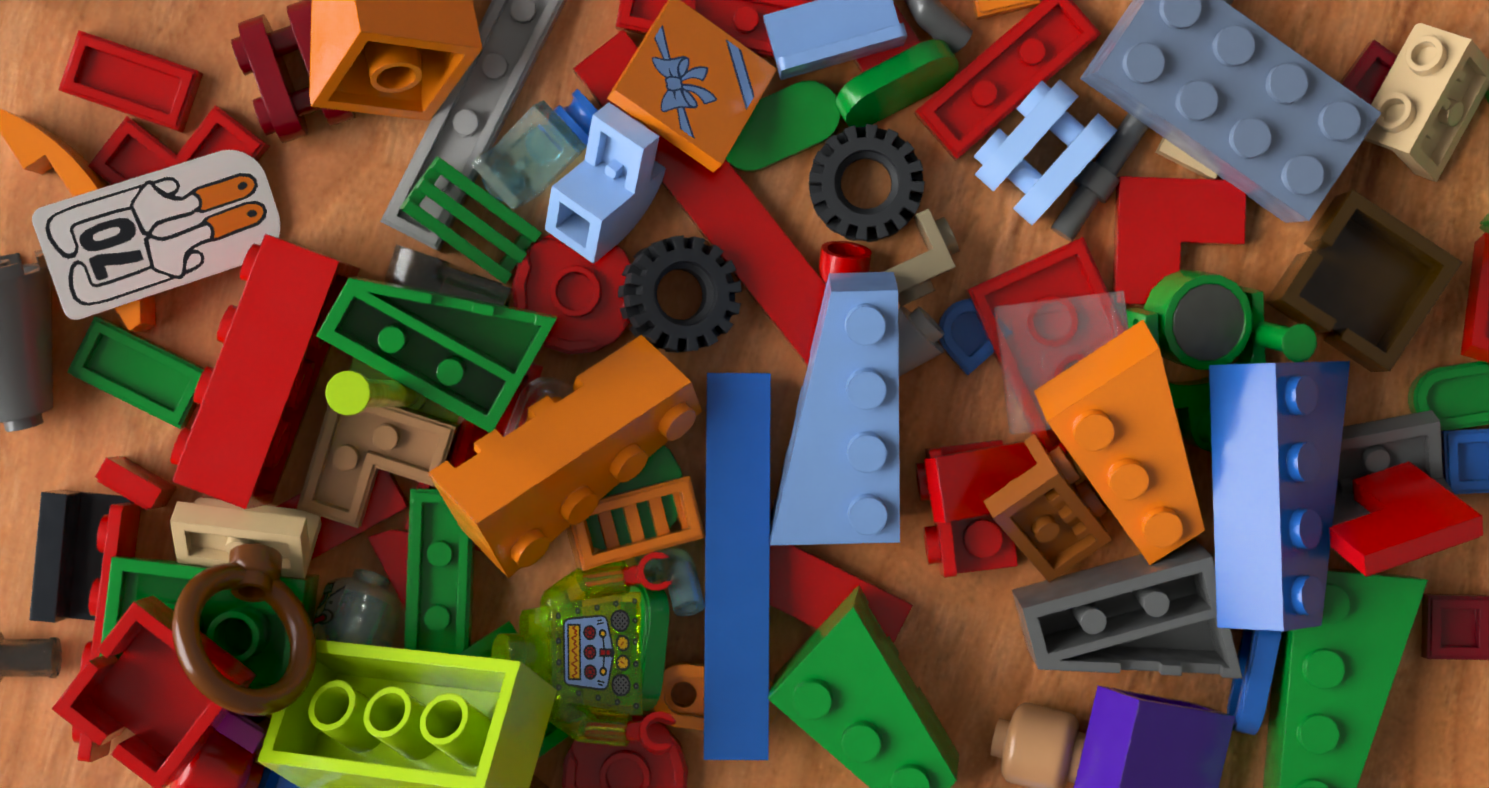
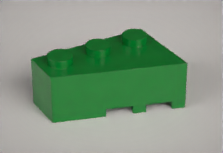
[316,276,557,433]
[767,585,959,788]

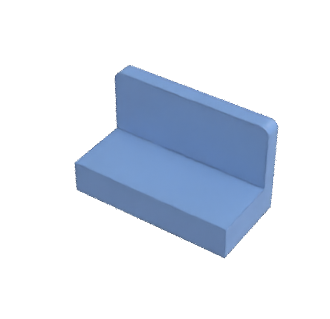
[763,0,907,80]

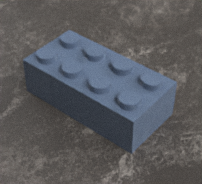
[1080,0,1381,223]

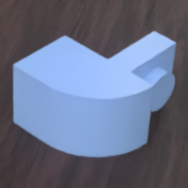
[545,102,666,264]

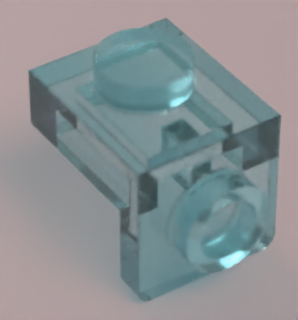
[472,100,586,210]

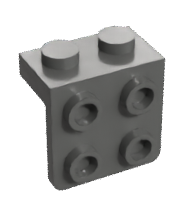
[1332,410,1455,526]

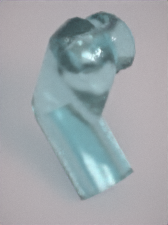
[635,546,705,616]

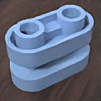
[974,79,1117,226]

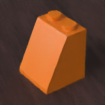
[309,0,483,121]

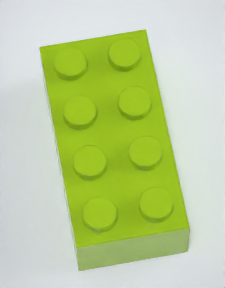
[257,640,557,788]

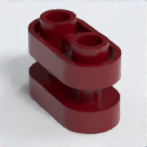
[231,0,356,143]

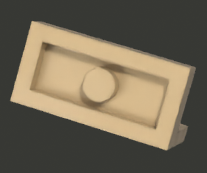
[170,497,321,579]

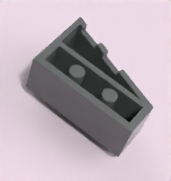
[1012,539,1243,679]

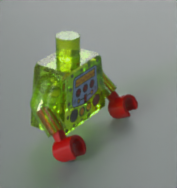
[491,552,676,754]

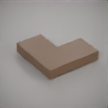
[297,404,459,528]

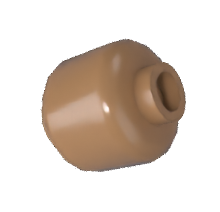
[991,703,1086,788]

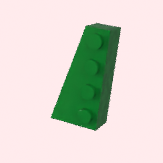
[1263,568,1428,788]

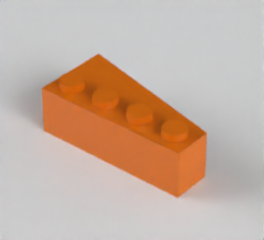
[428,334,702,579]

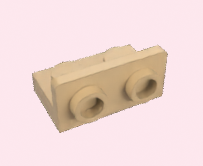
[1364,23,1489,182]

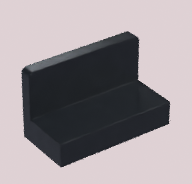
[29,490,134,623]

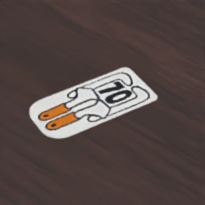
[32,150,280,320]

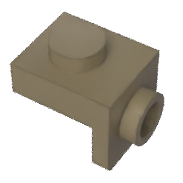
[884,209,960,306]

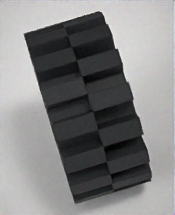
[809,124,925,242]
[618,235,742,353]

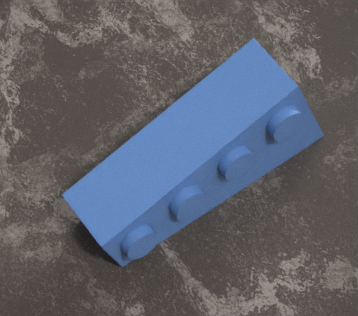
[770,272,900,546]

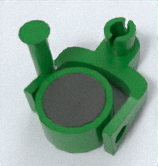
[1125,270,1317,451]

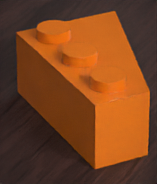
[1034,320,1205,565]

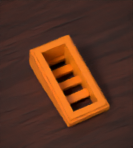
[566,476,705,571]

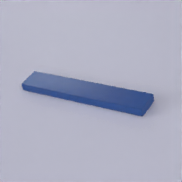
[704,373,771,760]

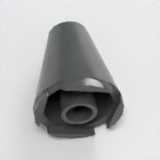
[0,250,53,432]

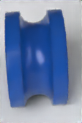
[554,89,598,147]

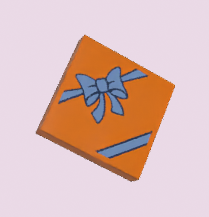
[607,0,777,173]

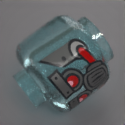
[312,569,404,647]

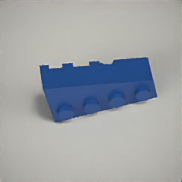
[1209,361,1350,631]

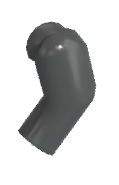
[904,0,973,54]

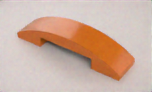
[0,109,156,332]

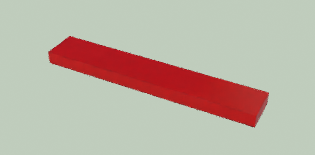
[573,30,826,367]

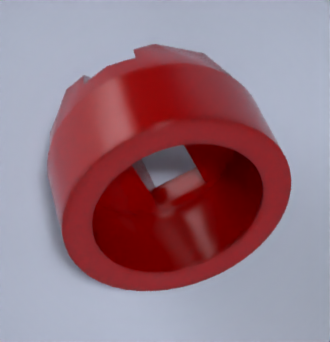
[819,241,872,284]

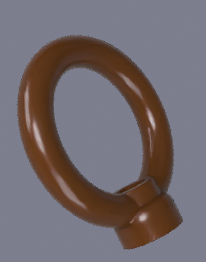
[172,544,317,716]

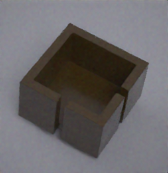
[1265,190,1462,372]

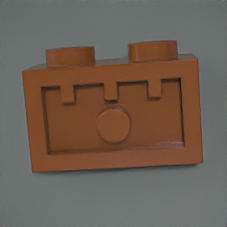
[983,434,1112,583]

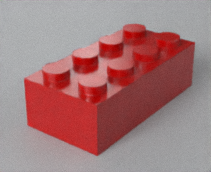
[170,234,360,509]

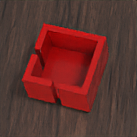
[52,595,257,788]

